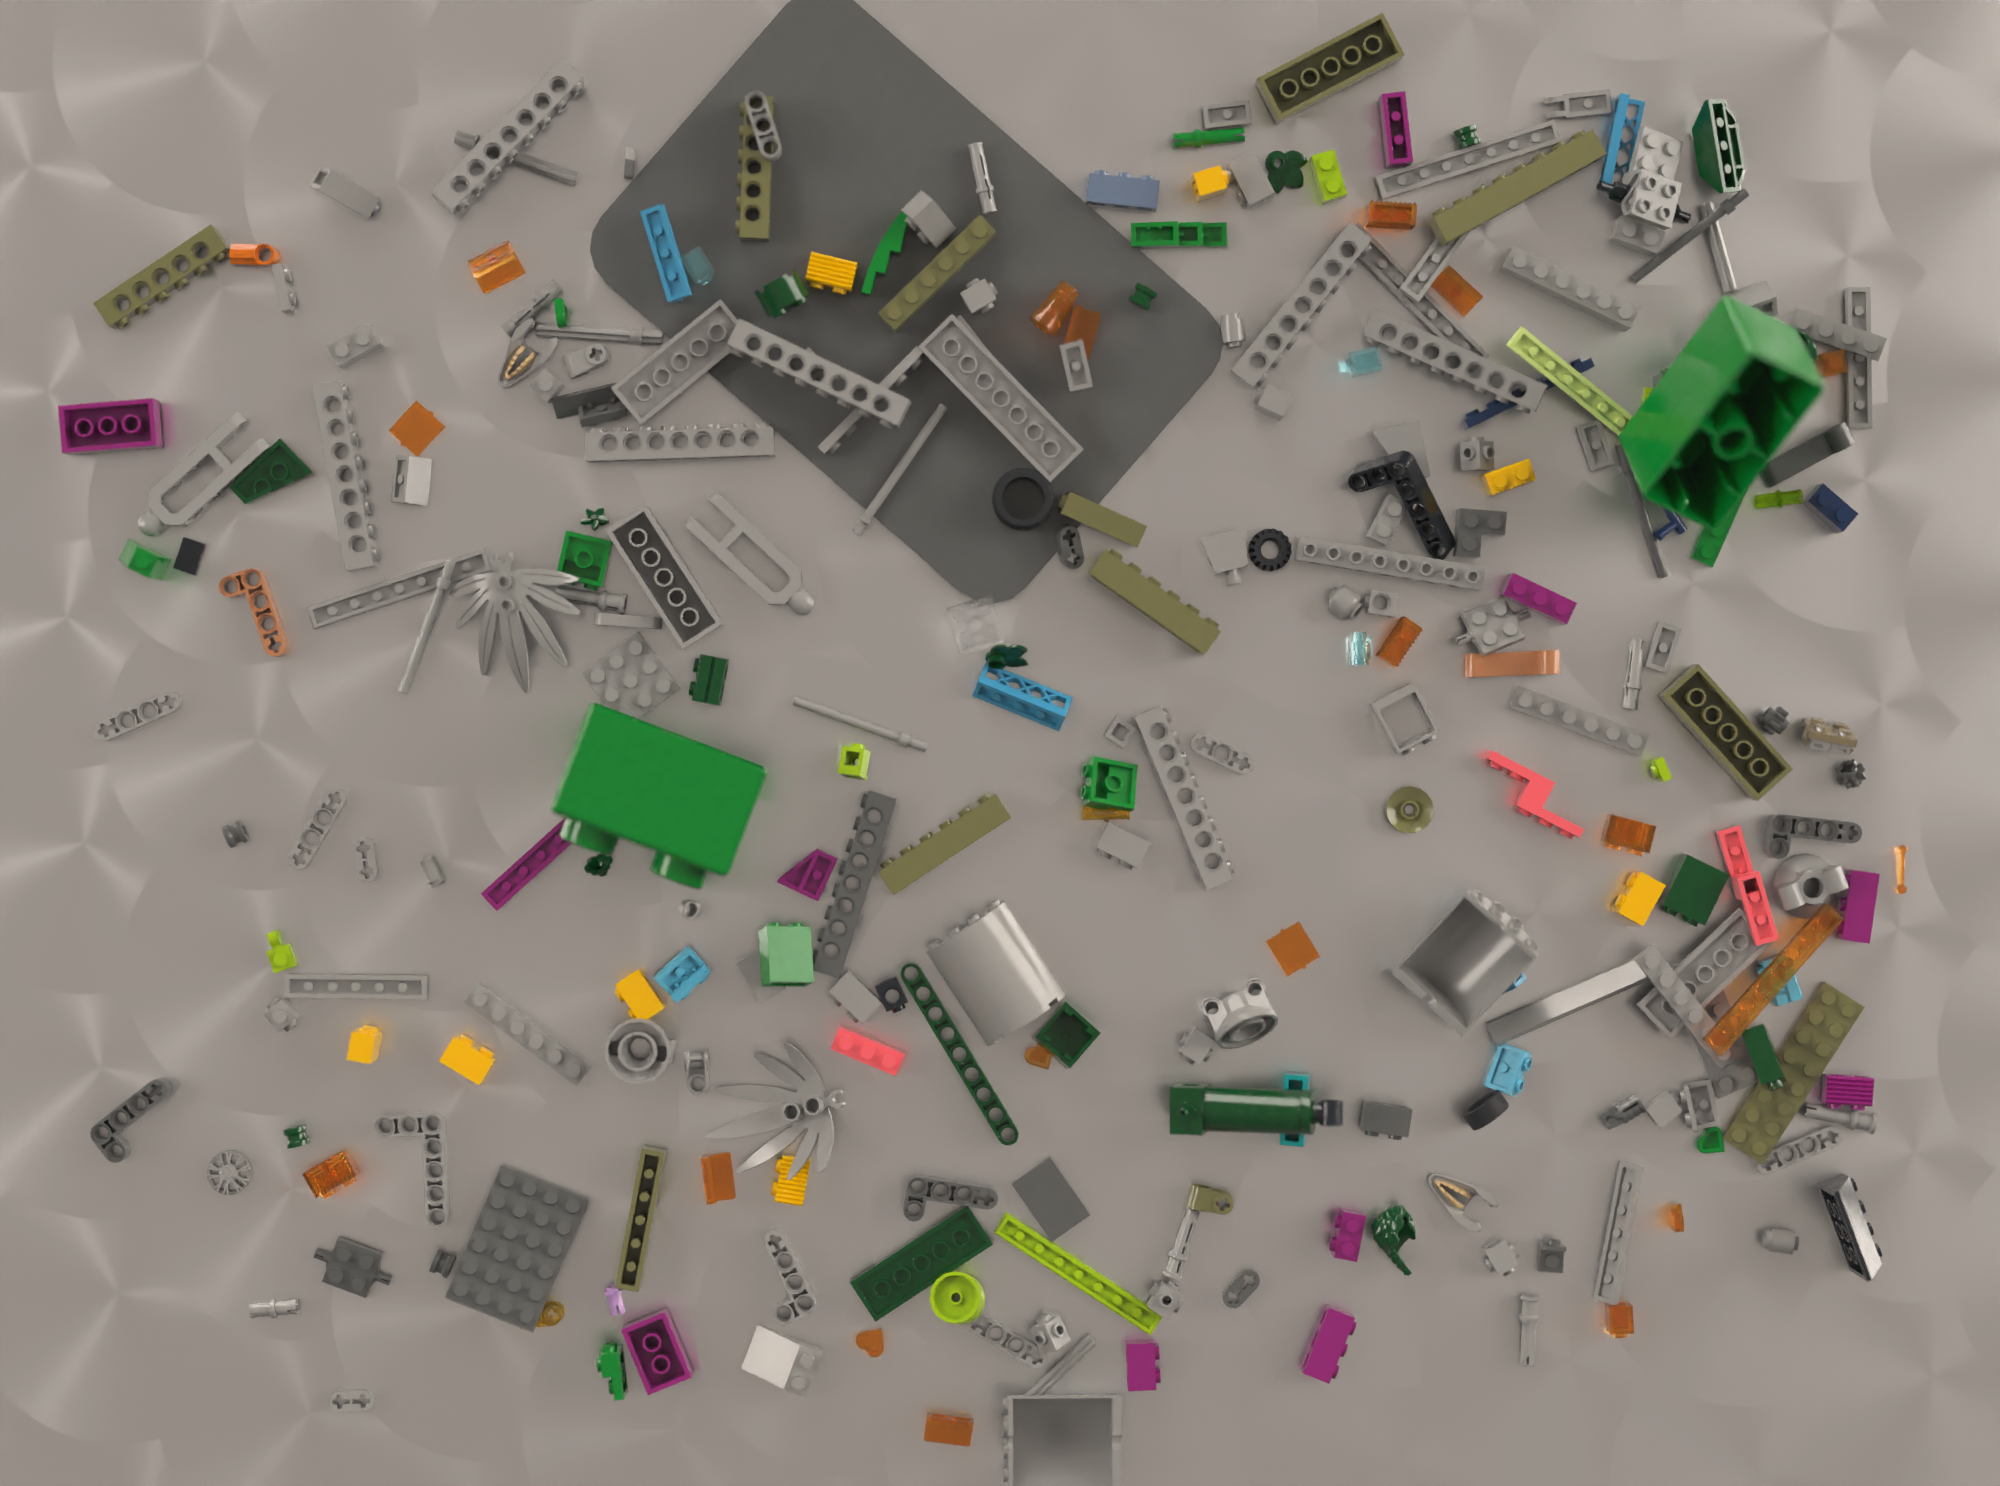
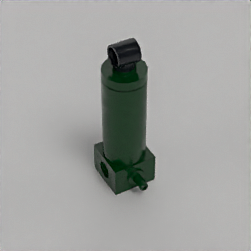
[1170,1082,1343,1135]

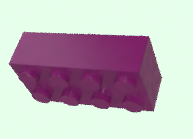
[58,398,163,455]

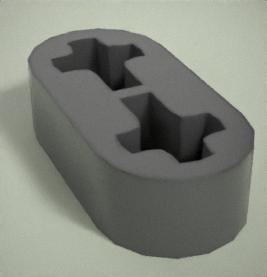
[1056,524,1084,569]
[1222,1269,1260,1308]

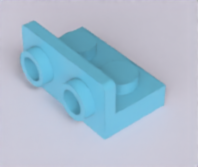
[1484,1043,1532,1097]

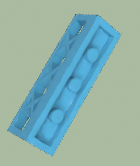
[1600,93,1645,184]
[640,204,692,303]
[972,662,1073,731]

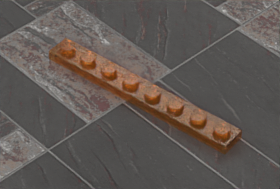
[1702,903,1843,1056]

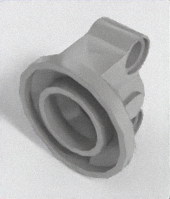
[1772,853,1849,919]
[1201,978,1278,1049]
[605,1018,676,1085]

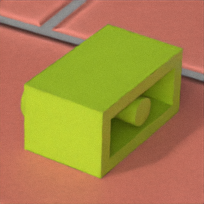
[1309,149,1347,205]

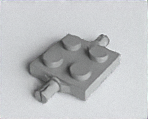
[1455,597,1531,657]

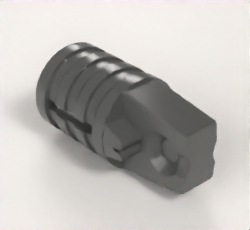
[1601,1093,1646,1130]

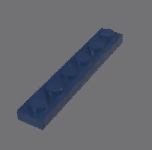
[1461,357,1595,430]

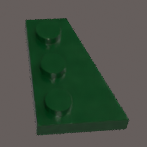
[229,438,314,504]

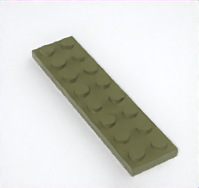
[1723,982,1865,1164]

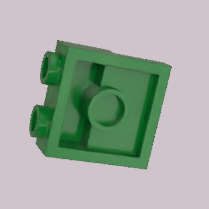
[557,531,613,591]
[1080,756,1138,812]
[596,1342,628,1401]

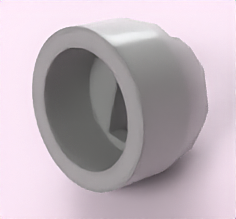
[678,900,699,919]

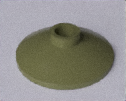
[1386,787,1433,833]

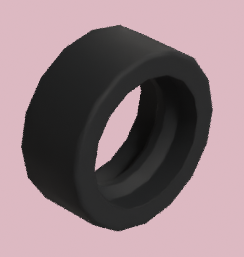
[1463,1090,1509,1130]

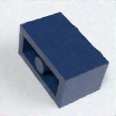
[1801,483,1858,533]

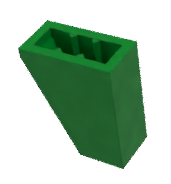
[118,539,172,580]

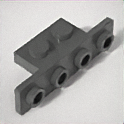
[552,382,628,427]

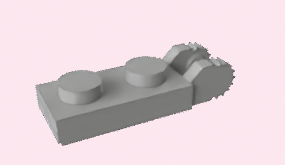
[1544,89,1613,120]

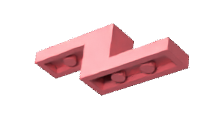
[1485,750,1584,839]
[1716,825,1779,946]

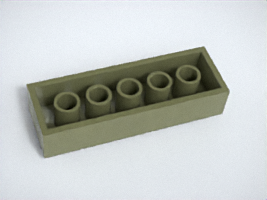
[1255,13,1405,124]
[1088,549,1221,655]
[1659,664,1793,801]

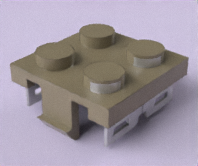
[1800,717,1858,756]

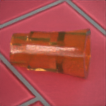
[1028,281,1079,337]

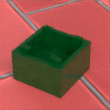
[1032,1002,1100,1069]

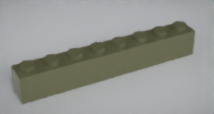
[1428,129,1607,247]

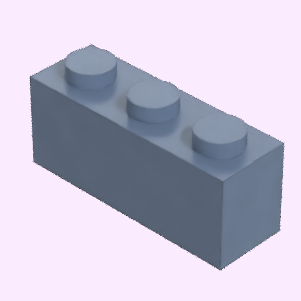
[1086,170,1160,212]

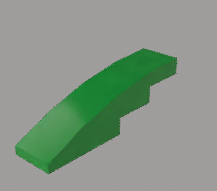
[861,211,908,297]
[1131,221,1228,248]

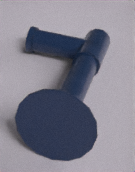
[1654,507,1687,541]

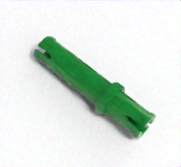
[1173,127,1245,148]

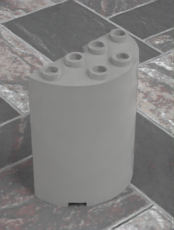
[1391,890,1539,1036]
[926,900,1066,1046]
[1003,1394,1122,1486]

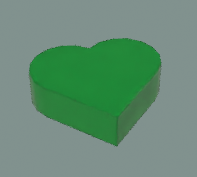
[554,298,568,328]
[1695,1126,1725,1154]

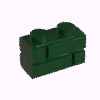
[689,654,729,706]

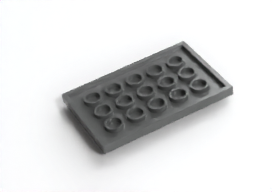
[445,1166,588,1333]

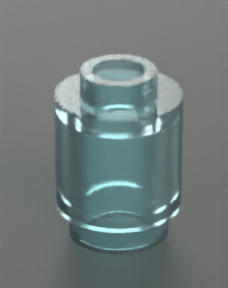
[1348,632,1372,665]

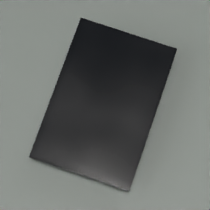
[173,537,205,575]

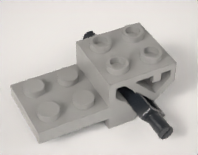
[1596,126,1691,230]

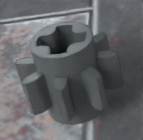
[1760,706,1790,735]
[1835,759,1866,789]

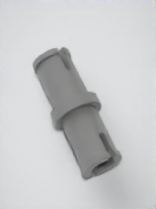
[249,1299,299,1318]

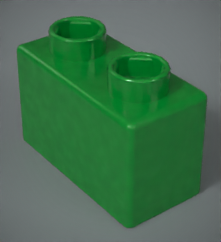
[1619,296,1825,529]
[551,702,767,889]

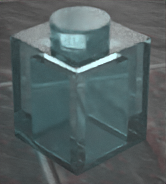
[681,246,716,285]
[1345,346,1382,377]

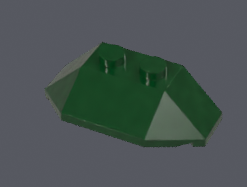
[1692,99,1746,194]

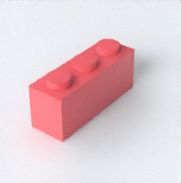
[831,1025,905,1076]

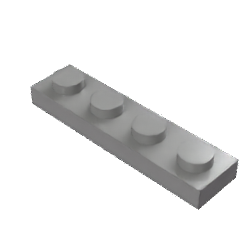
[1790,308,1887,361]

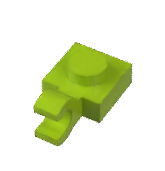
[266,930,298,973]

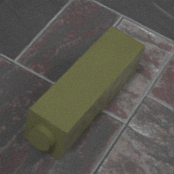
[1057,491,1147,548]

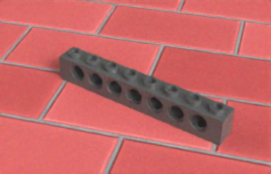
[812,790,897,979]

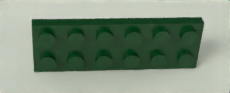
[850,1206,993,1322]

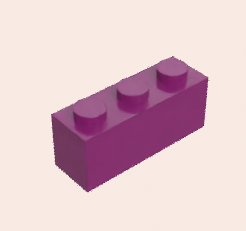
[1379,91,1413,169]
[1499,573,1577,625]
[1834,869,1880,944]
[1301,1304,1357,1384]

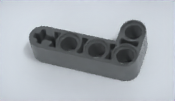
[1761,422,1856,488]
[1764,814,1862,859]
[90,1077,172,1163]
[904,1174,998,1221]

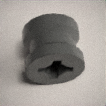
[222,820,250,848]
[429,1250,456,1279]

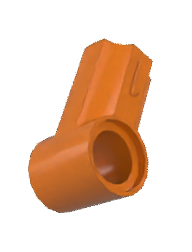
[229,244,280,267]

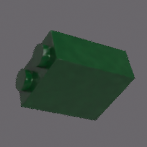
[1658,854,1729,927]
[1741,1024,1787,1091]

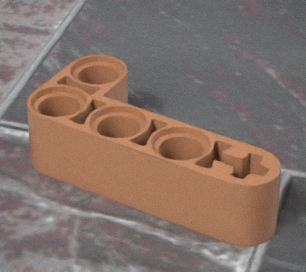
[219,568,289,657]
[1464,650,1560,678]

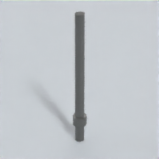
[1630,188,1750,284]
[1615,444,1669,579]

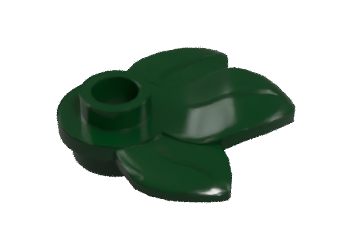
[1265,150,1308,193]
[985,644,1029,669]

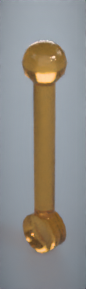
[1896,845,1907,894]

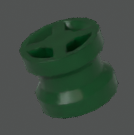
[1453,124,1481,150]
[1128,283,1157,311]
[283,1124,310,1149]

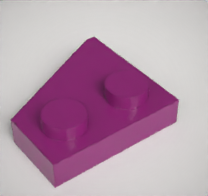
[777,849,838,901]

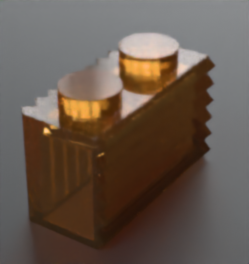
[1366,200,1417,230]
[1375,616,1423,667]
[1601,814,1656,856]
[302,1149,360,1199]

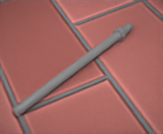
[852,403,948,536]

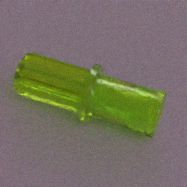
[1754,489,1803,509]

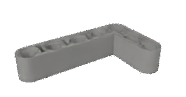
[374,1112,450,1229]

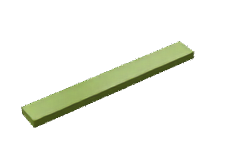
[994,1212,1162,1335]

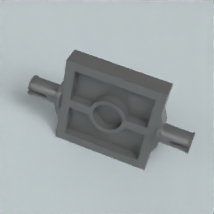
[313,1237,392,1298]

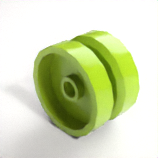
[929,1271,986,1325]

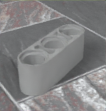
[745,91,782,161]

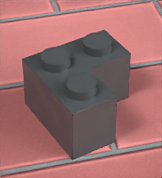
[1453,508,1507,558]

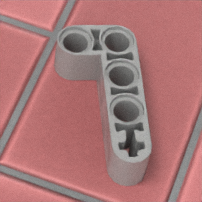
[764,1227,816,1326]

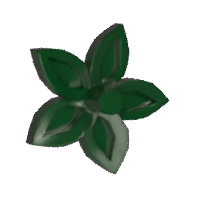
[580,508,609,531]

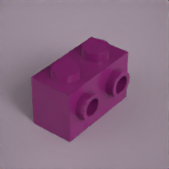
[1329,1208,1366,1262]

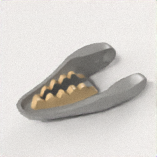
[498,318,559,387]
[1428,1173,1499,1232]

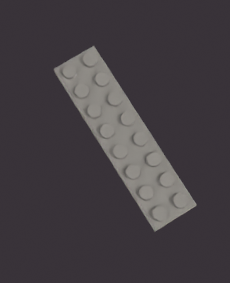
[918,314,1084,482]

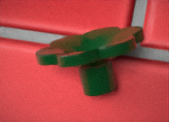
[584,854,613,877]

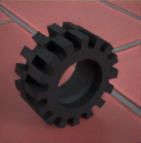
[1248,528,1292,571]

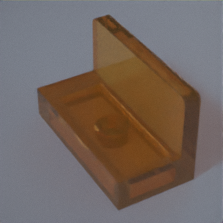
[467,240,525,293]
[1431,265,1483,317]
[1064,304,1101,359]
[701,1152,736,1205]
[924,1412,974,1447]

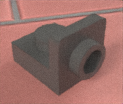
[1538,1239,1566,1273]

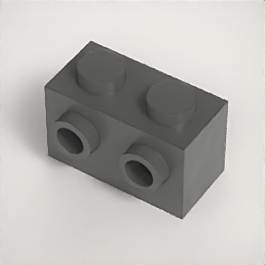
[1359,1100,1413,1140]

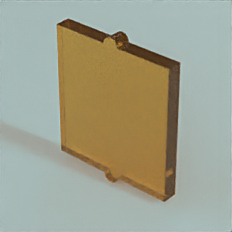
[388,400,445,457]
[1266,921,1320,977]

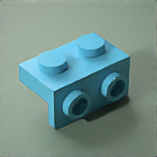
[653,946,711,1003]

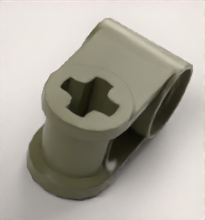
[1187,1183,1233,1215]

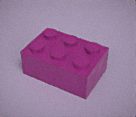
[621,1308,694,1395]

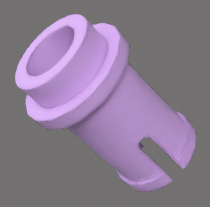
[604,1284,626,1316]

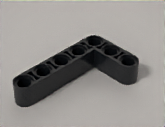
[1348,450,1455,560]

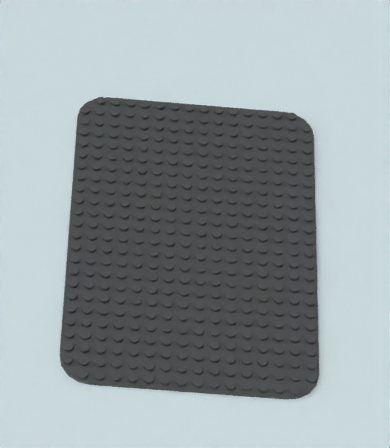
[590,0,1223,603]

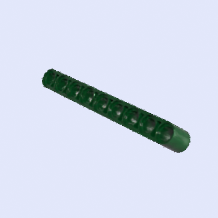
[901,962,1019,1146]

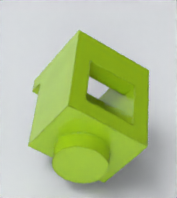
[838,743,871,781]

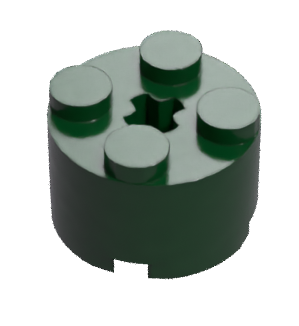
[754,269,809,319]

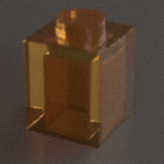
[1815,349,1848,379]
[1605,1302,1634,1338]

